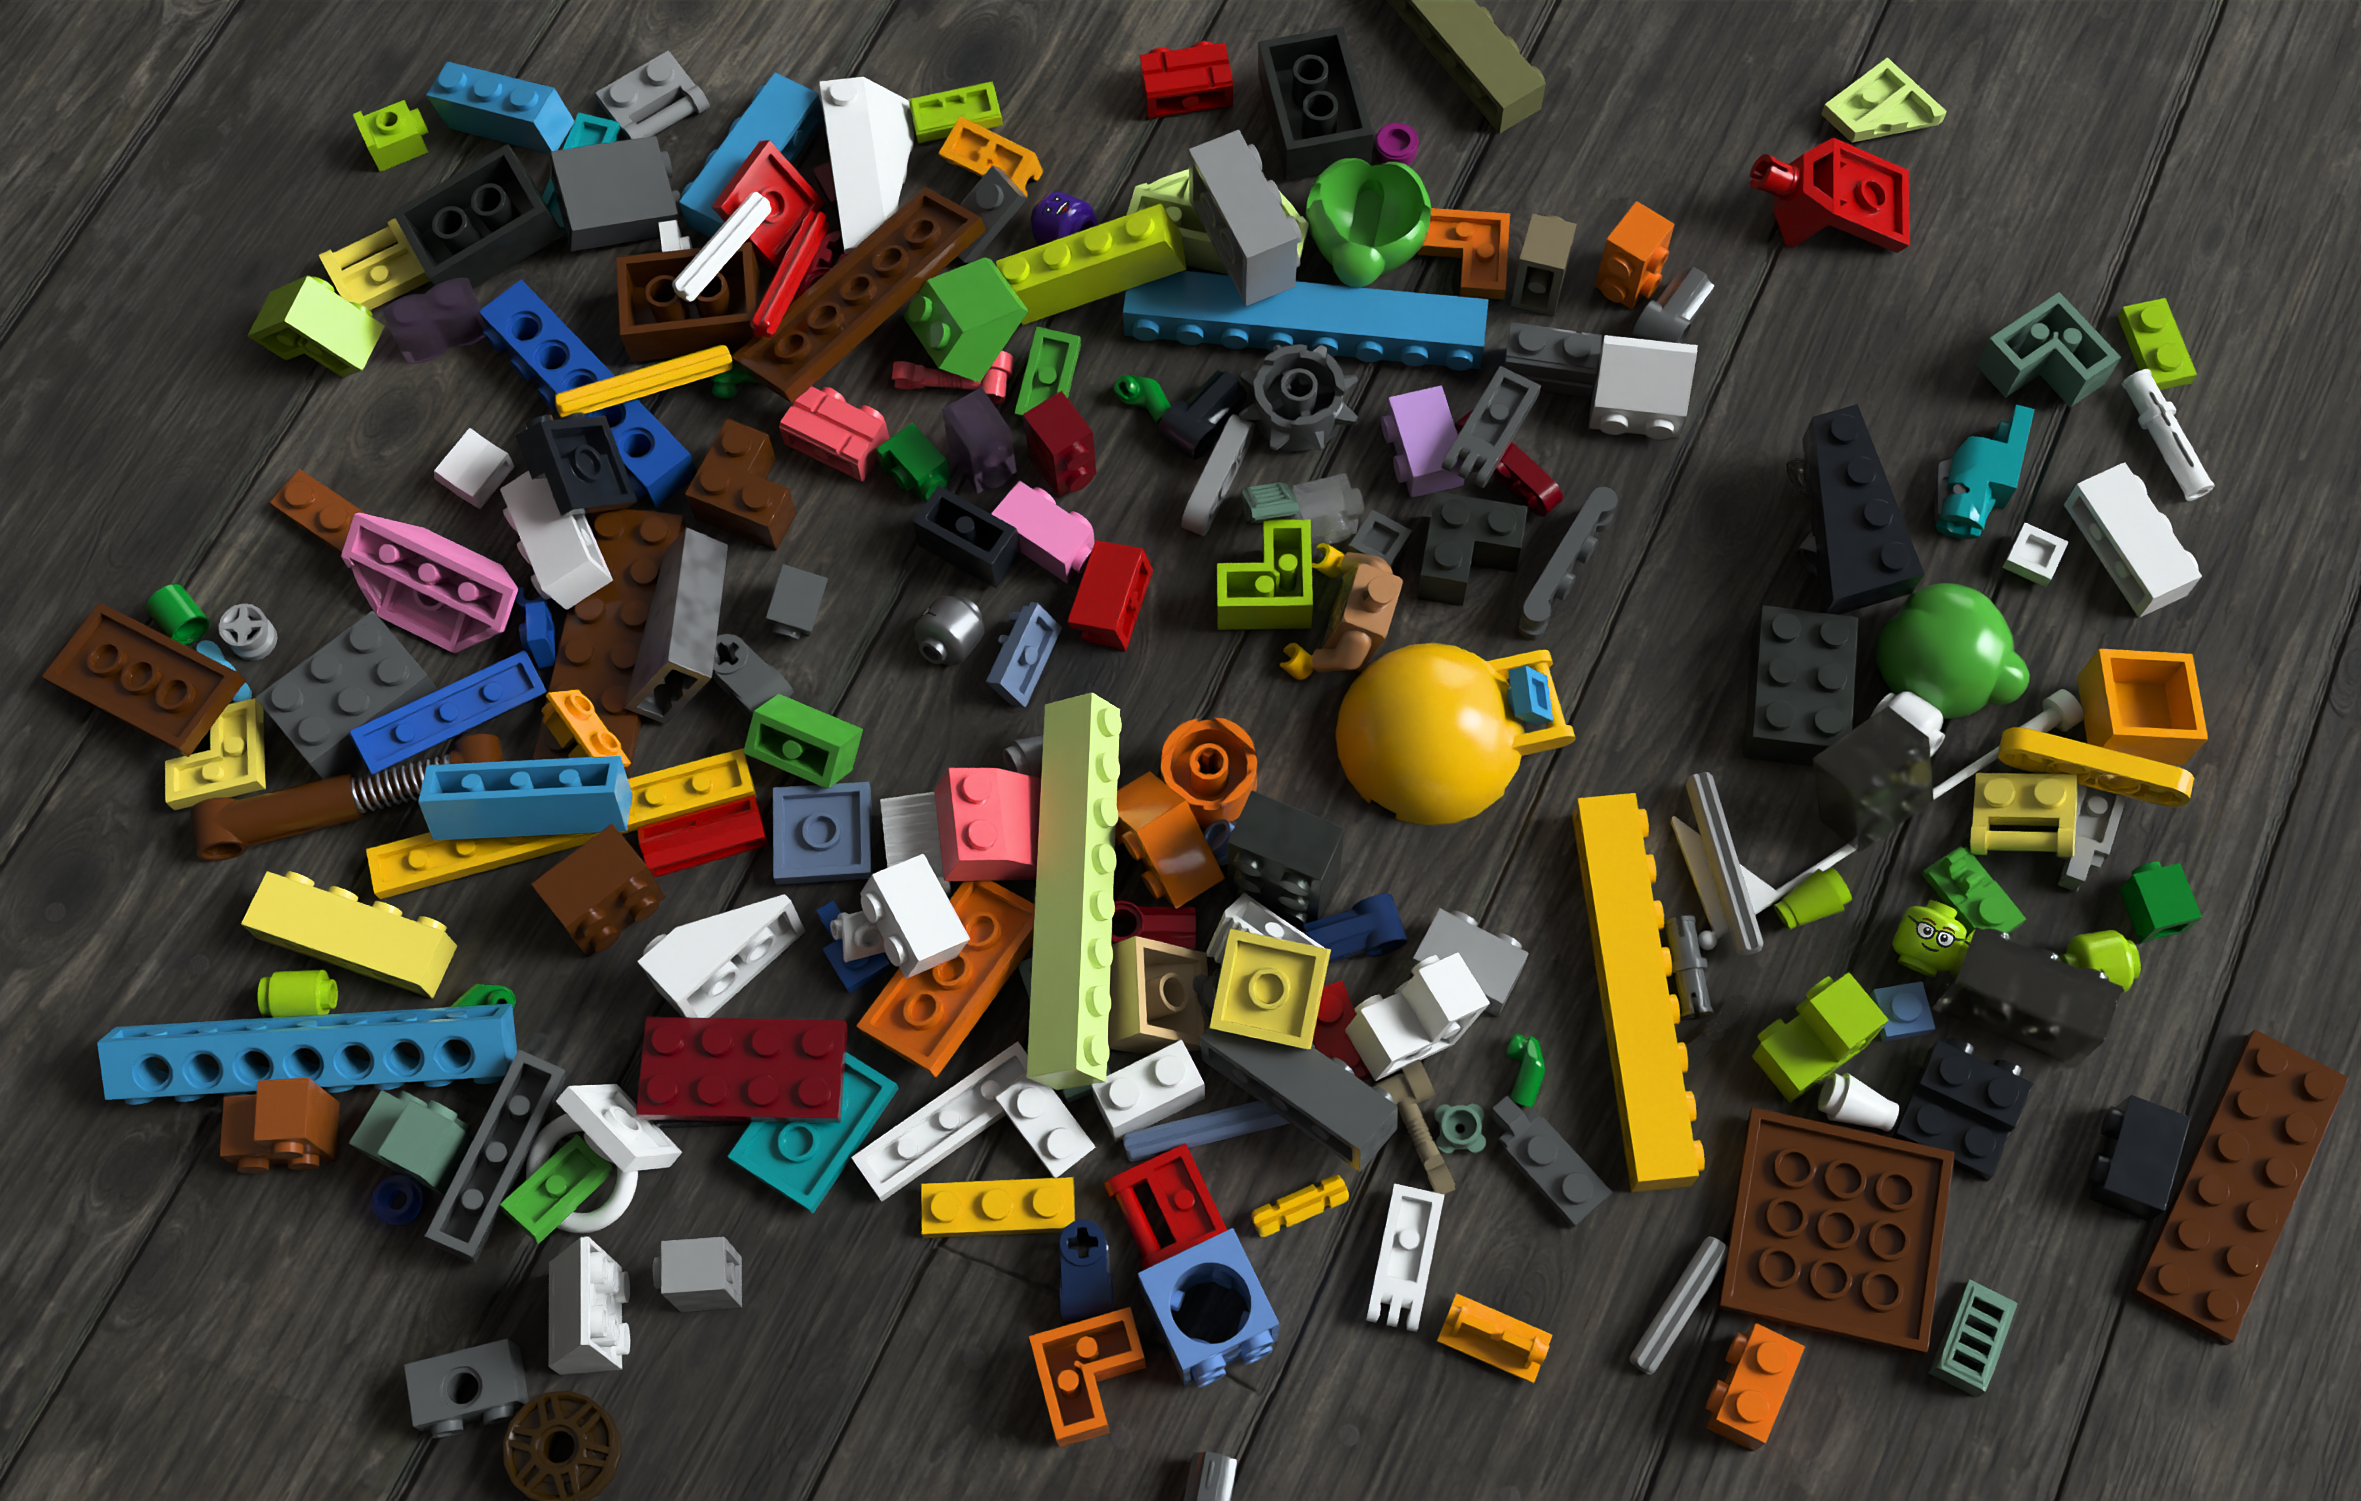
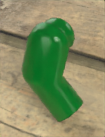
[1113,375,1171,427]
[1506,1033,1545,1108]

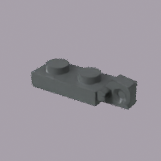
[1490,1096,1612,1228]

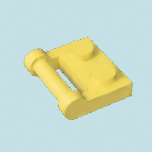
[319,218,431,310]
[1970,773,2078,857]

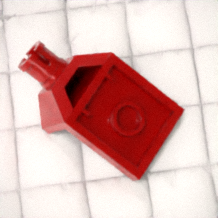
[1749,138,1910,253]

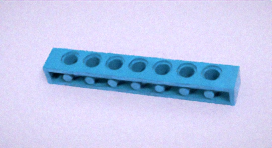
[97,1004,517,1105]

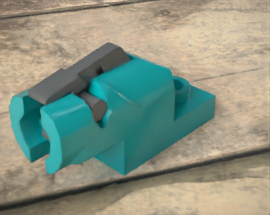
[1934,405,2035,539]

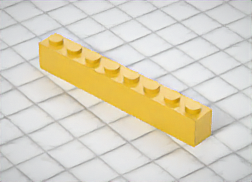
[1572,793,1705,1193]

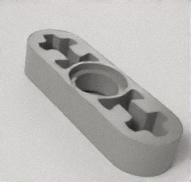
[1181,414,1255,536]

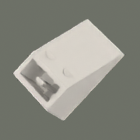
[549,1237,630,1375]

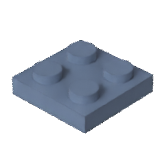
[773,782,873,885]

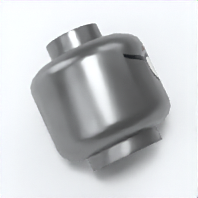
[914,596,984,665]

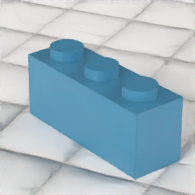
[426,61,575,154]

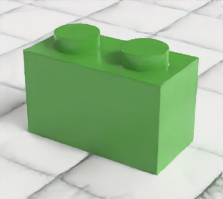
[743,694,863,789]

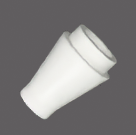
[1818,1073,1899,1132]

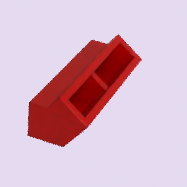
[637,795,769,878]

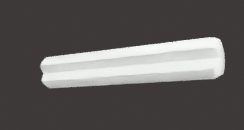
[672,192,772,302]

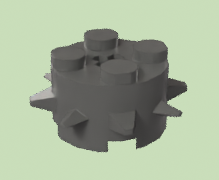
[1239,344,1358,453]

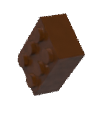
[616,242,762,362]

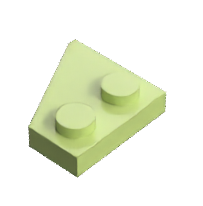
[1821,58,1947,143]

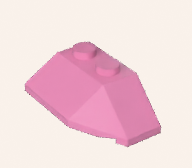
[341,513,518,654]

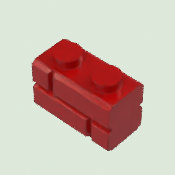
[1139,41,1233,118]

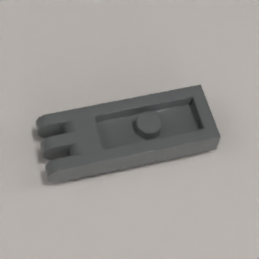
[1441,366,1541,488]

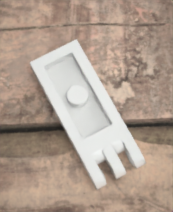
[1366,1184,1444,1332]

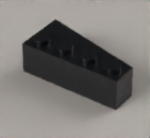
[1802,404,1925,615]

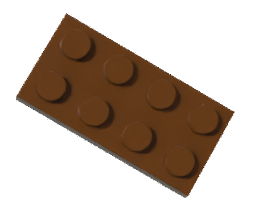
[42,602,246,757]

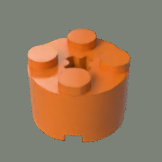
[1161,717,1257,829]

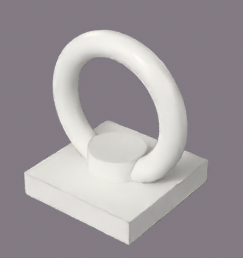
[526,1084,682,1234]

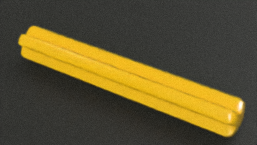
[555,345,732,418]

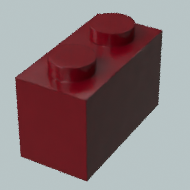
[1023,391,1097,498]

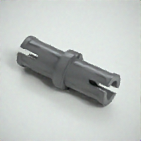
[1664,915,1714,1019]

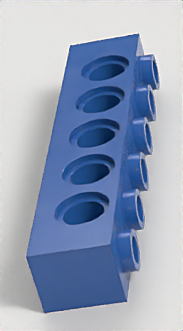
[479,279,697,508]

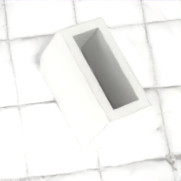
[434,428,515,509]

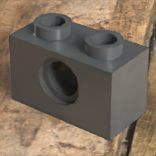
[404,1338,529,1438]

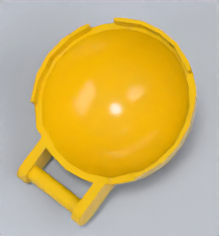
[1335,643,1576,826]

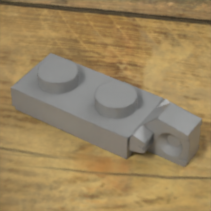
[2055,784,2127,892]

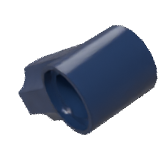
[1303,894,1408,964]

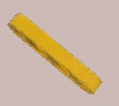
[1998,727,2194,807]

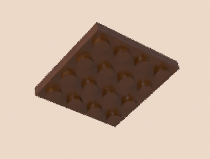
[1717,1107,1955,1356]

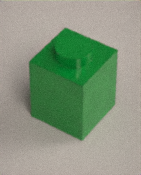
[2119,861,2202,944]

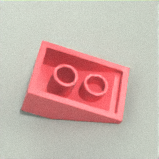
[934,768,1041,881]

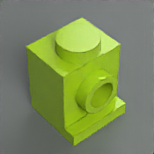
[353,100,429,172]

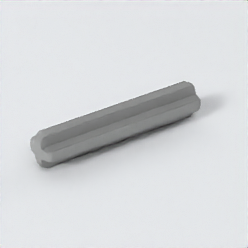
[1630,1236,1728,1375]

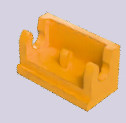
[939,116,1043,197]

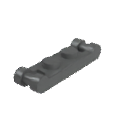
[1518,487,1618,641]

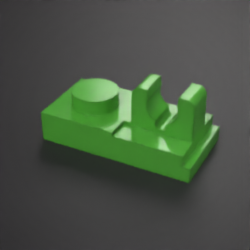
[1014,327,1081,419]
[1921,846,2026,951]
[500,1134,613,1244]

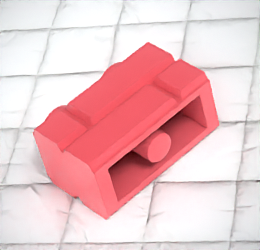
[779,386,890,482]

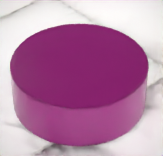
[1374,123,1419,165]

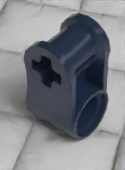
[1059,1219,1114,1323]

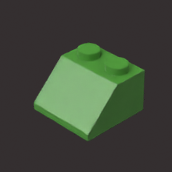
[903,257,1029,383]

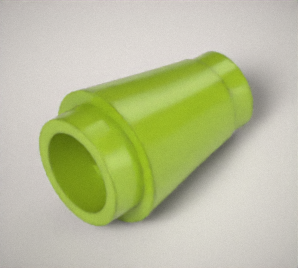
[1774,867,1852,930]

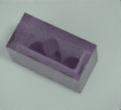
[941,387,1017,494]

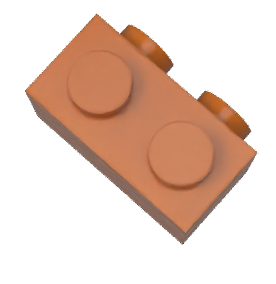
[1595,201,1675,309]
[1705,1323,1805,1451]

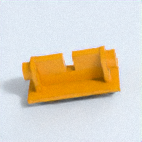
[541,689,631,767]
[1437,1293,1552,1384]

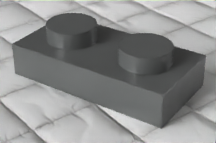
[958,166,1028,263]

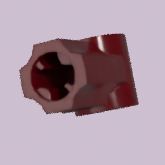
[1111,900,1196,951]

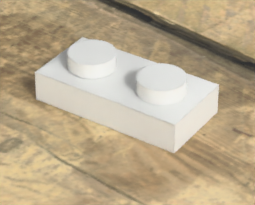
[993,1071,1095,1178]

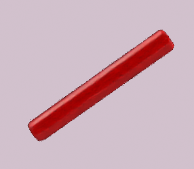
[750,211,830,338]

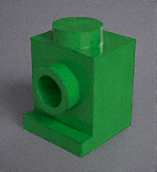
[876,422,951,502]

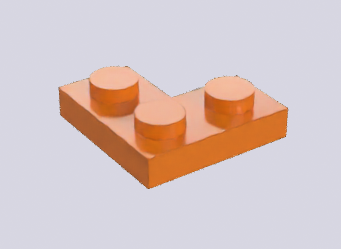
[1418,208,1510,299]

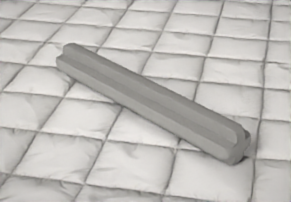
[1686,772,1764,956]

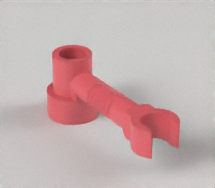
[892,351,1014,404]

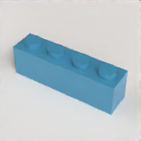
[679,73,824,238]
[418,756,632,840]

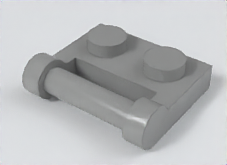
[595,50,710,140]

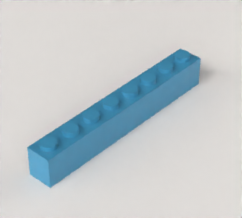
[1123,271,1488,371]

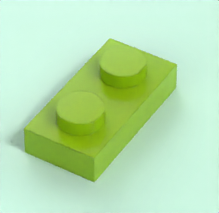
[2118,298,2197,390]

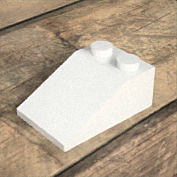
[638,894,806,1018]

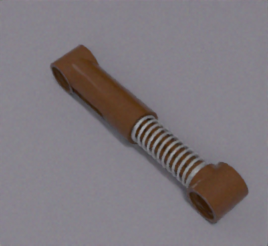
[191,734,504,861]

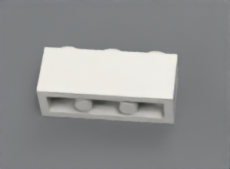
[2064,462,2202,618]
[500,471,613,610]

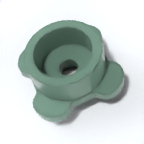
[1434,1104,1486,1154]

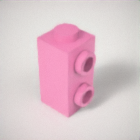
[991,481,1095,583]

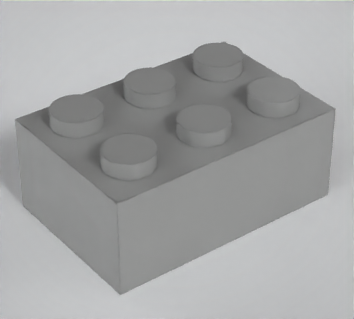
[1189,130,1302,306]

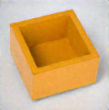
[2077,649,2208,766]

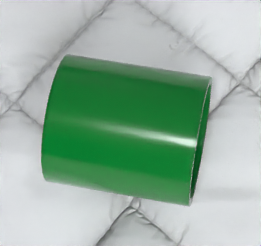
[146,584,210,646]

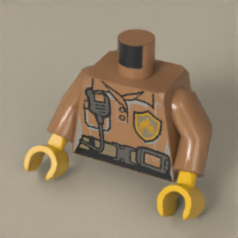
[1279,543,1403,680]

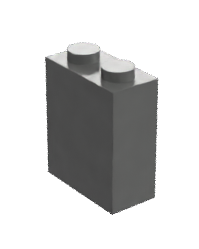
[550,136,683,251]

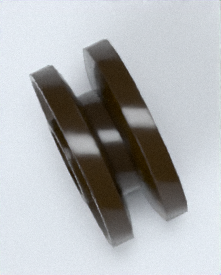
[503,1390,622,1501]

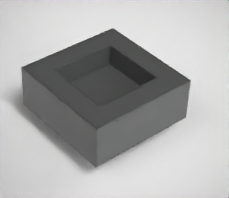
[1348,509,1412,569]

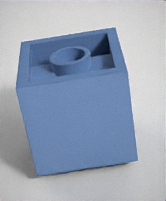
[1138,1228,1279,1387]

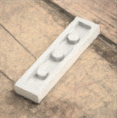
[851,1041,1028,1202]

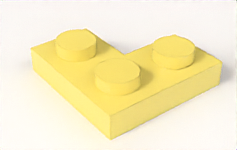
[165,698,266,810]

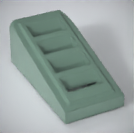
[1241,482,1299,525]
[1928,1279,2018,1398]

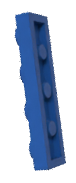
[348,650,547,777]

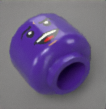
[1031,191,1098,245]

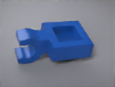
[515,587,557,668]
[816,901,891,994]

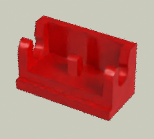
[1067,540,1153,651]

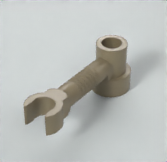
[1375,1059,1455,1194]

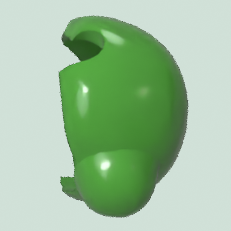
[1305,158,1431,287]
[1875,583,2030,719]

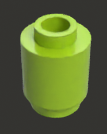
[258,970,338,1018]

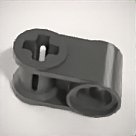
[712,634,794,720]

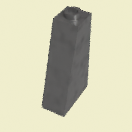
[624,527,728,724]

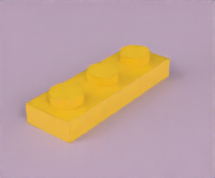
[921,1177,1075,1238]

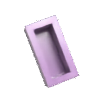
[1381,385,1465,498]

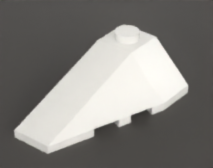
[820,77,915,254]

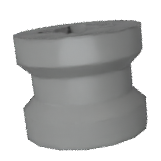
[219,603,278,661]

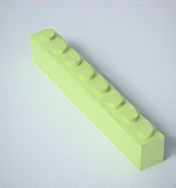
[1027,692,1122,1090]

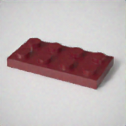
[636,1017,848,1123]

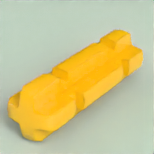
[1251,1175,1349,1237]

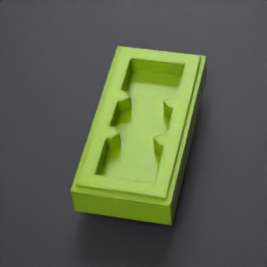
[908,81,1003,143]

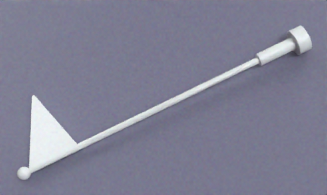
[1671,689,2084,950]

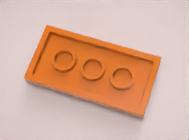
[856,881,1035,1078]

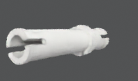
[2122,369,2215,501]

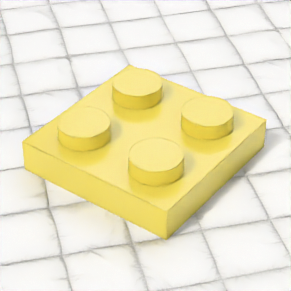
[1209,929,1331,1049]

